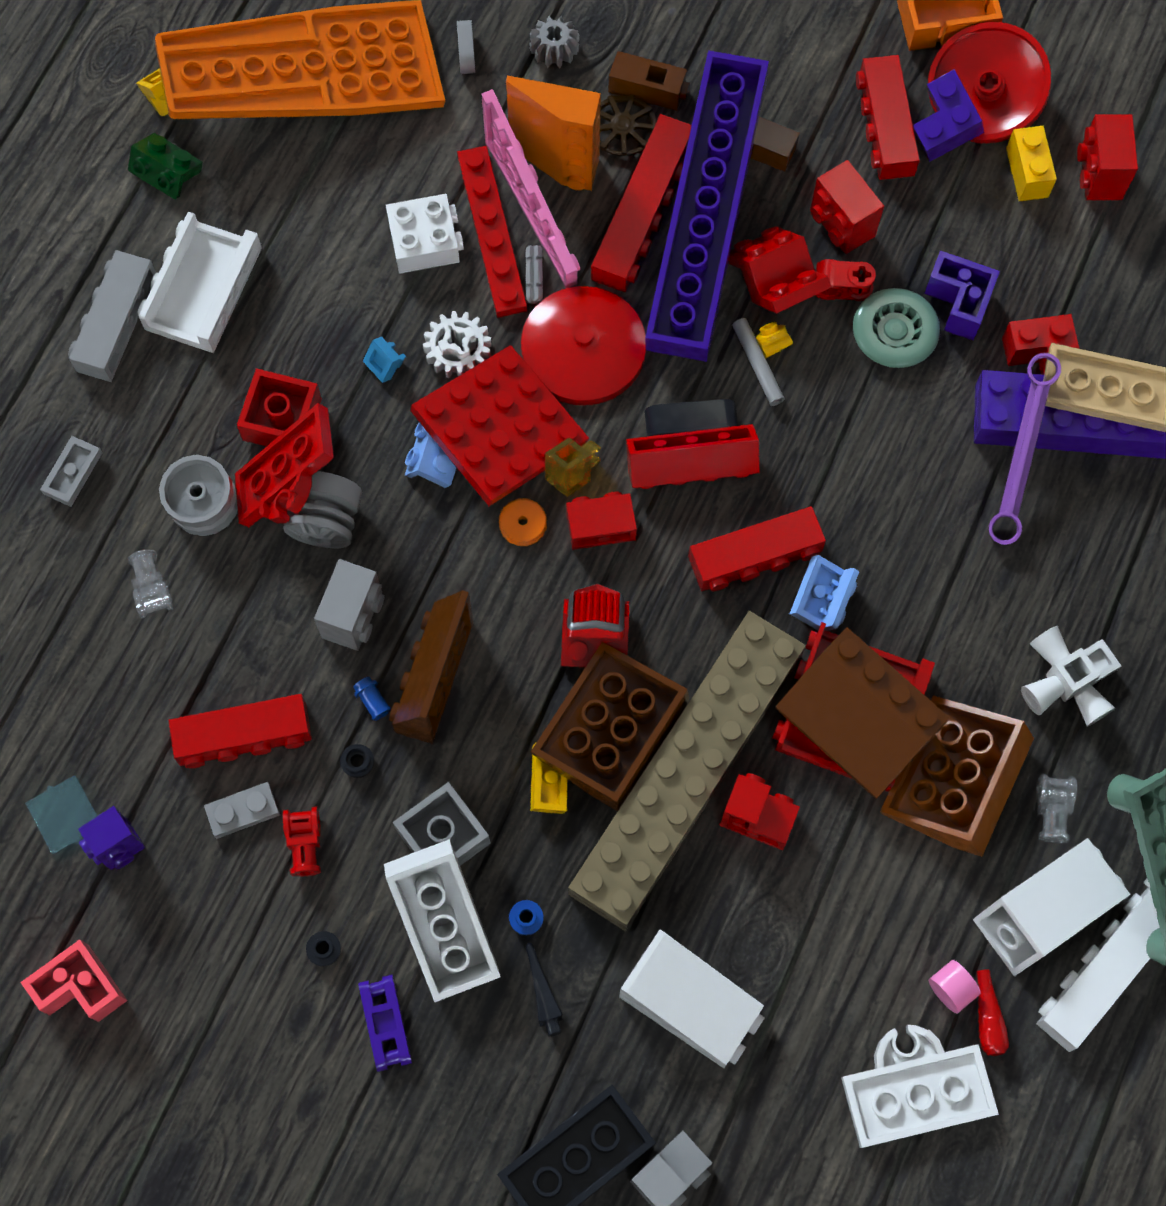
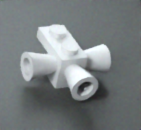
[1021,626,1121,727]

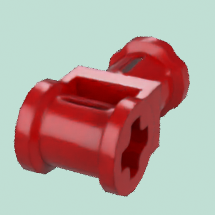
[283,807,321,877]

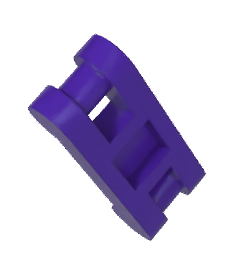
[358,974,412,1072]

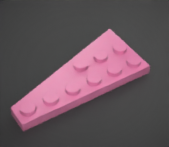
[482,89,580,288]

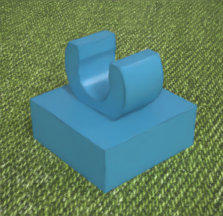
[363,336,406,383]

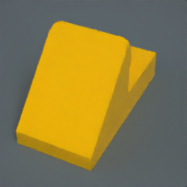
[136,68,168,116]

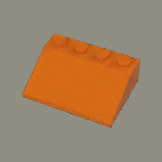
[506,75,601,191]

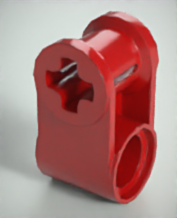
[816,259,876,301]

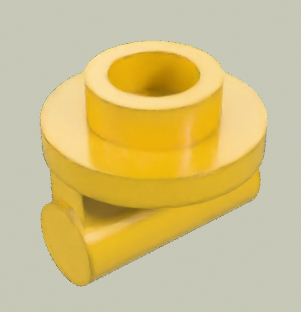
[756,322,793,358]

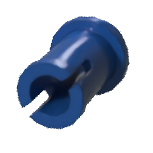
[353,677,391,721]

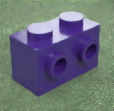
[78,806,145,870]

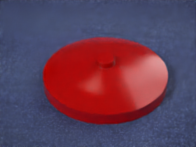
[928,22,1051,144]
[521,286,646,405]

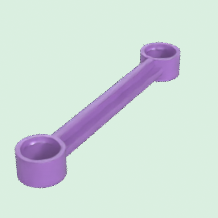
[989,353,1061,545]

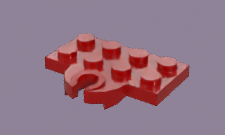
[235,403,334,527]

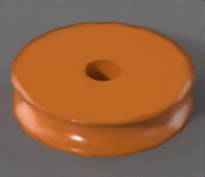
[499,498,547,546]

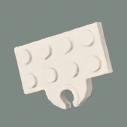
[841,1025,999,1148]

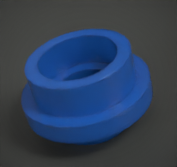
[509,900,543,935]

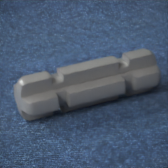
[526,245,543,305]

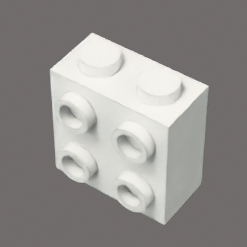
[386,194,464,274]

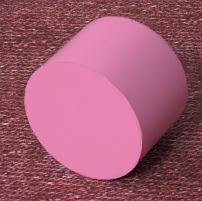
[928,960,981,1014]

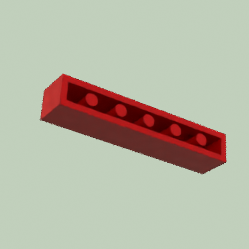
[591,114,692,292]

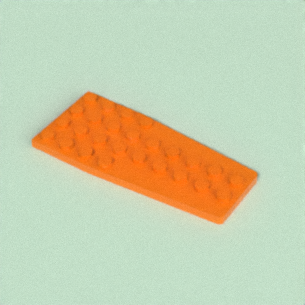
[155,0,445,119]

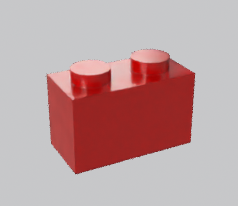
[566,492,637,550]

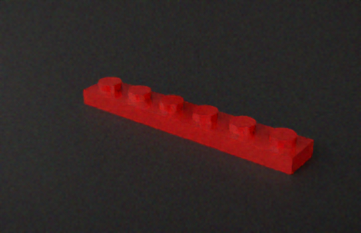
[457,145,527,318]

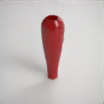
[976,969,1009,1056]

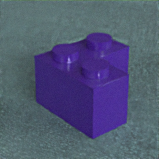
[913,69,984,162]
[924,250,1000,341]

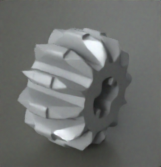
[529,16,579,68]

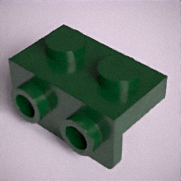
[128,133,203,199]

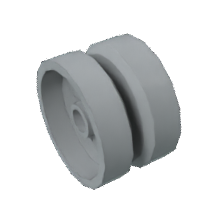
[159,455,238,536]

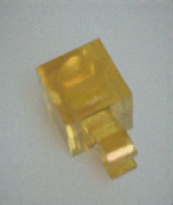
[545,438,601,497]

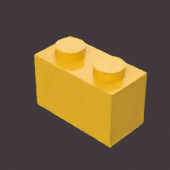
[1006,126,1057,201]

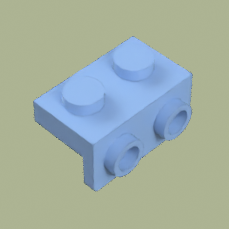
[405,422,457,488]
[790,555,859,631]

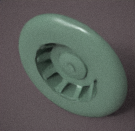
[853,288,940,368]

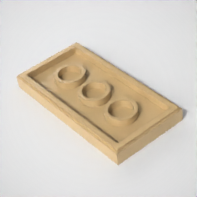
[1043,343,1166,432]

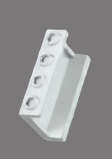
[138,212,262,353]

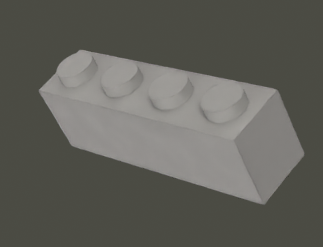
[68,250,156,382]

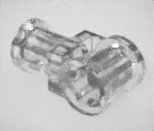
[128,550,174,619]
[1036,773,1077,843]

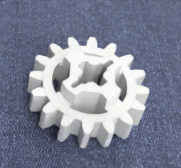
[423,311,492,378]

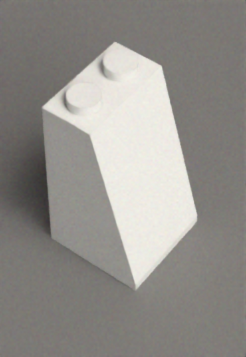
[973,838,1131,976]
[619,930,765,1068]

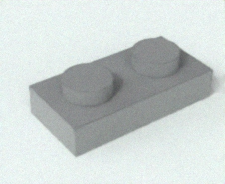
[40,436,102,507]
[204,782,280,839]

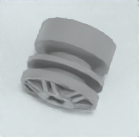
[283,471,362,549]

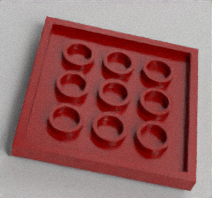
[410,345,589,506]

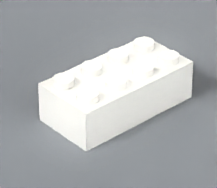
[384,839,500,1002]

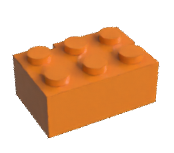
[897,0,1003,51]

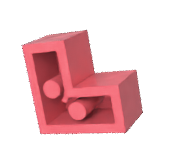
[20,939,128,1022]

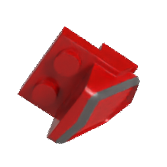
[561,584,629,667]

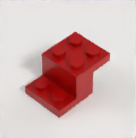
[729,227,831,314]

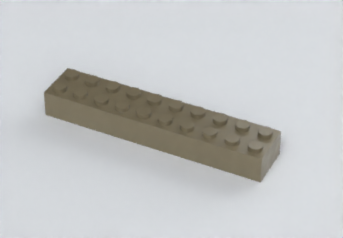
[568,611,806,932]

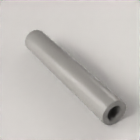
[732,318,785,406]

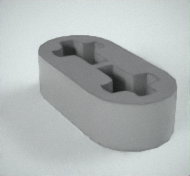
[457,20,476,74]

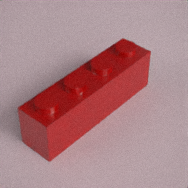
[856,55,920,180]
[626,424,760,489]
[688,506,826,592]
[168,694,312,768]

